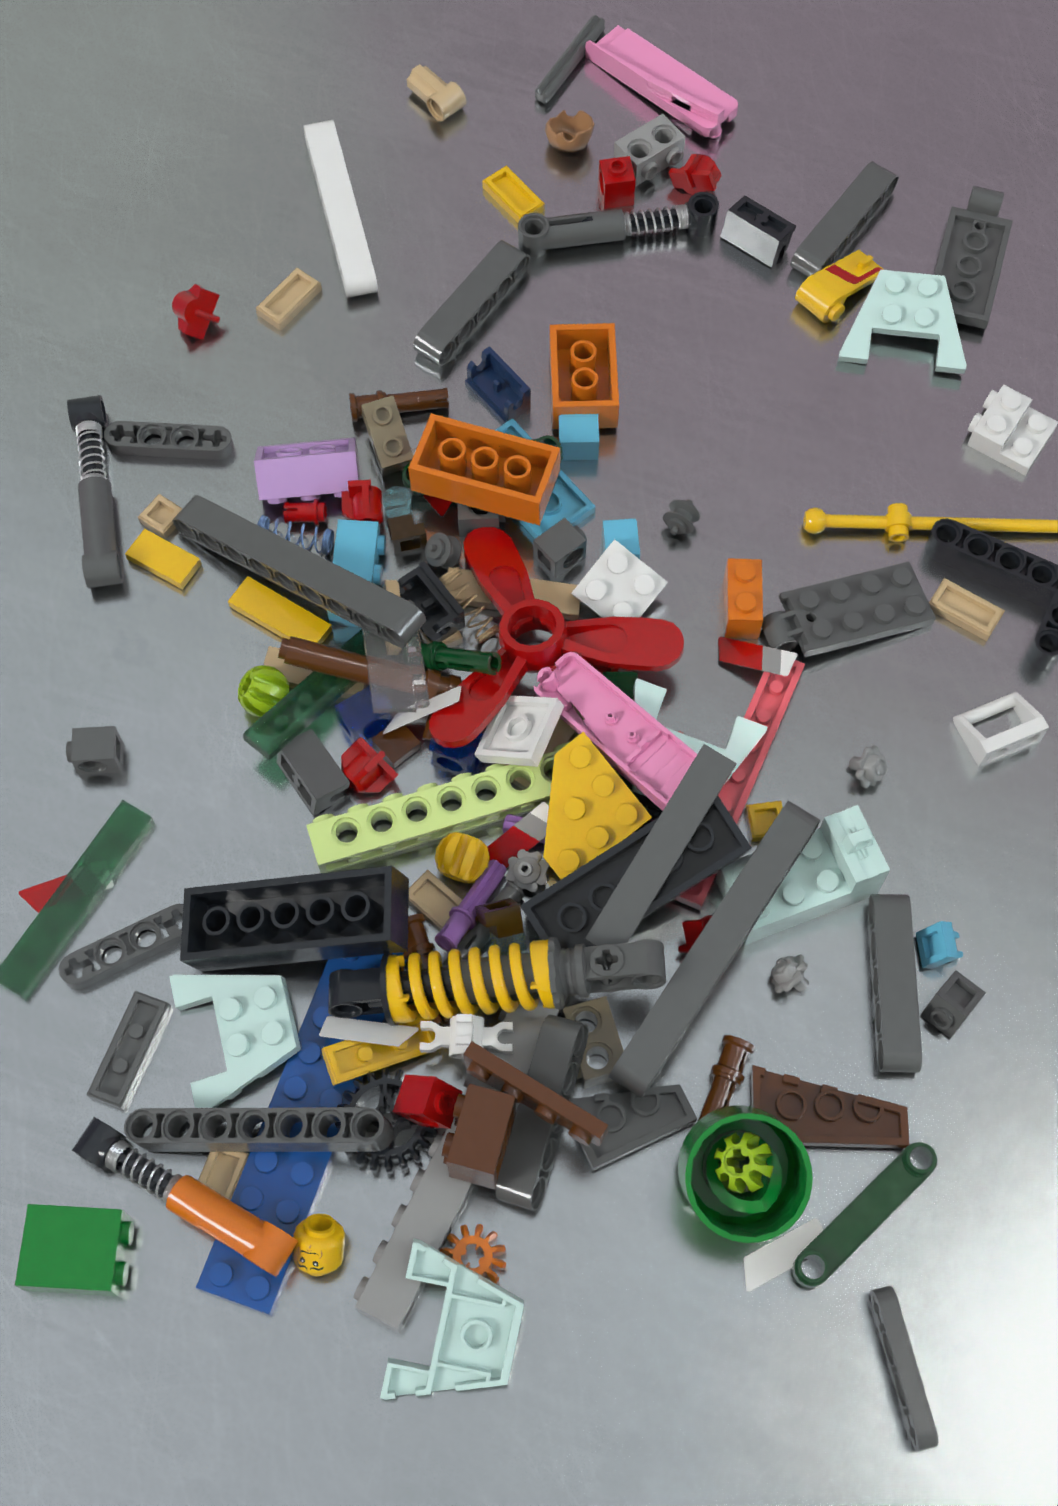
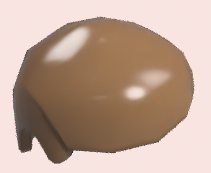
[545,110,595,153]

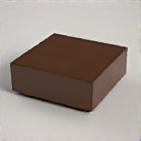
[371,725,422,768]

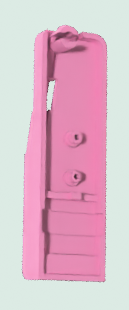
[585,25,738,139]
[533,652,697,811]

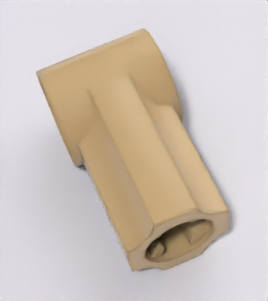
[407,64,467,122]

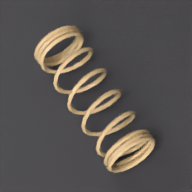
[439,567,499,644]

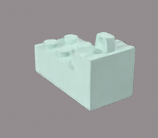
[715,805,890,945]

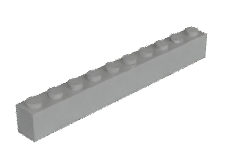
[353,995,572,1334]

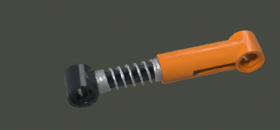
[71,1117,298,1277]

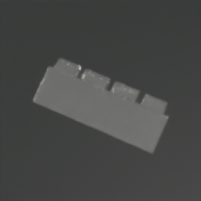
[362,600,430,713]

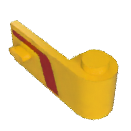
[795,250,884,323]

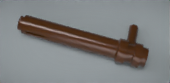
[278,636,462,742]

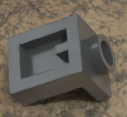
[921,970,986,1038]

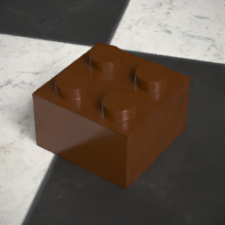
[442,1084,516,1189]

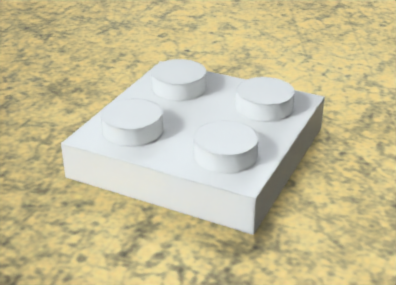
[571,539,668,618]
[474,696,564,767]

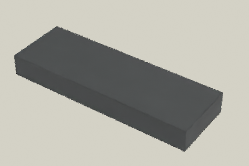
[86,991,171,1111]

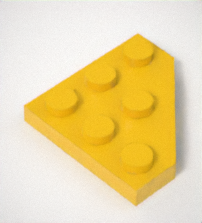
[543,731,652,879]

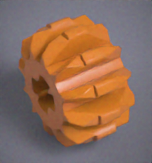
[440,1224,506,1284]

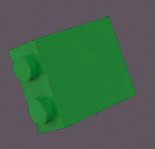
[15,1204,134,1296]

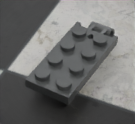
[934,186,1013,329]
[761,561,936,657]

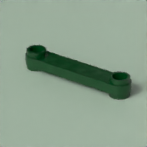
[792,1142,938,1288]

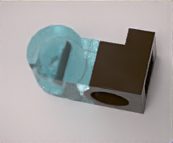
[383,486,427,556]
[475,898,528,956]

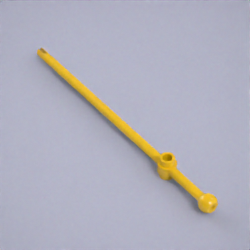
[803,503,1058,542]

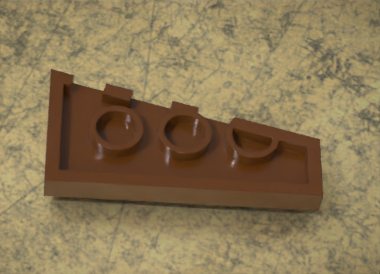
[463,1041,608,1147]
[751,1065,910,1148]

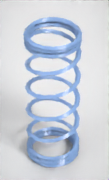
[257,515,334,555]

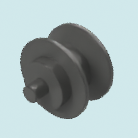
[663,499,700,535]
[425,533,462,569]

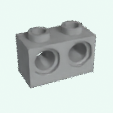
[613,114,686,187]

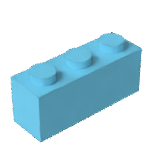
[327,519,386,627]

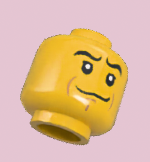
[292,1214,345,1276]

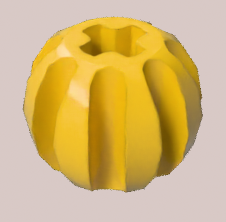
[435,832,490,883]

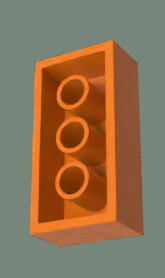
[408,413,560,526]

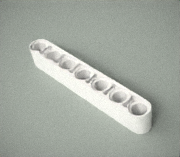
[303,120,378,298]

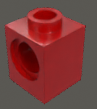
[598,156,636,209]
[392,1075,463,1129]

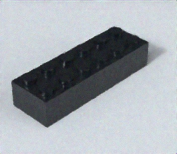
[520,796,752,949]
[180,865,409,972]

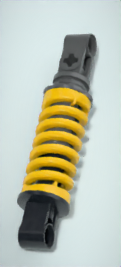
[328,937,666,1026]

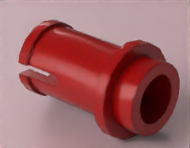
[283,499,327,526]

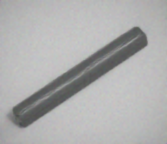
[535,15,605,104]

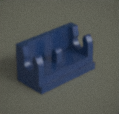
[465,346,531,424]

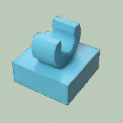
[916,921,963,969]

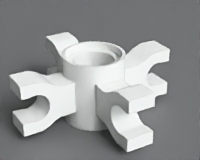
[420,1014,513,1060]

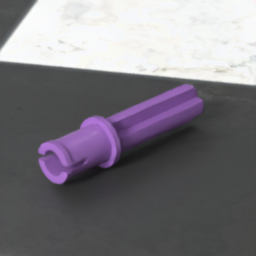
[435,860,506,952]

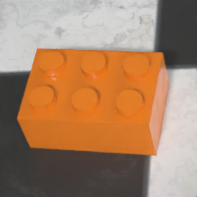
[549,323,619,429]

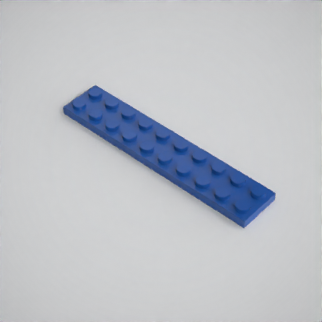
[196,952,408,1316]

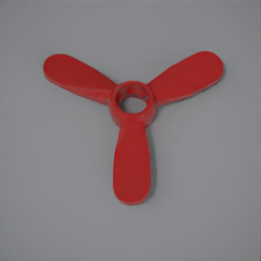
[429,527,684,748]

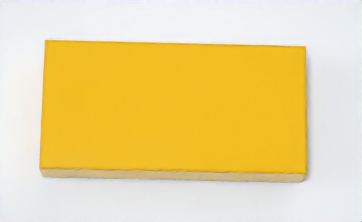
[482,165,545,223]
[125,528,202,590]

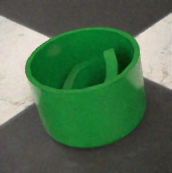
[678,1105,813,1243]

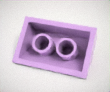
[254,437,359,504]

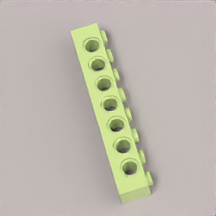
[306,742,569,873]

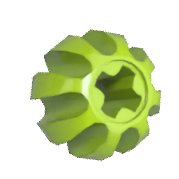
[238,665,289,718]
[714,1132,774,1193]

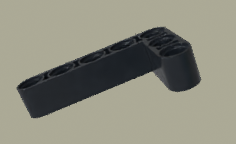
[925,518,1058,671]

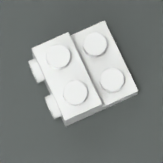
[967,384,1058,476]

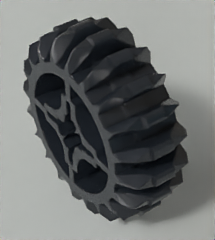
[335,1068,438,1174]

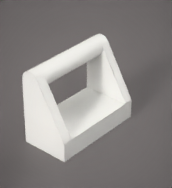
[953,692,1049,767]

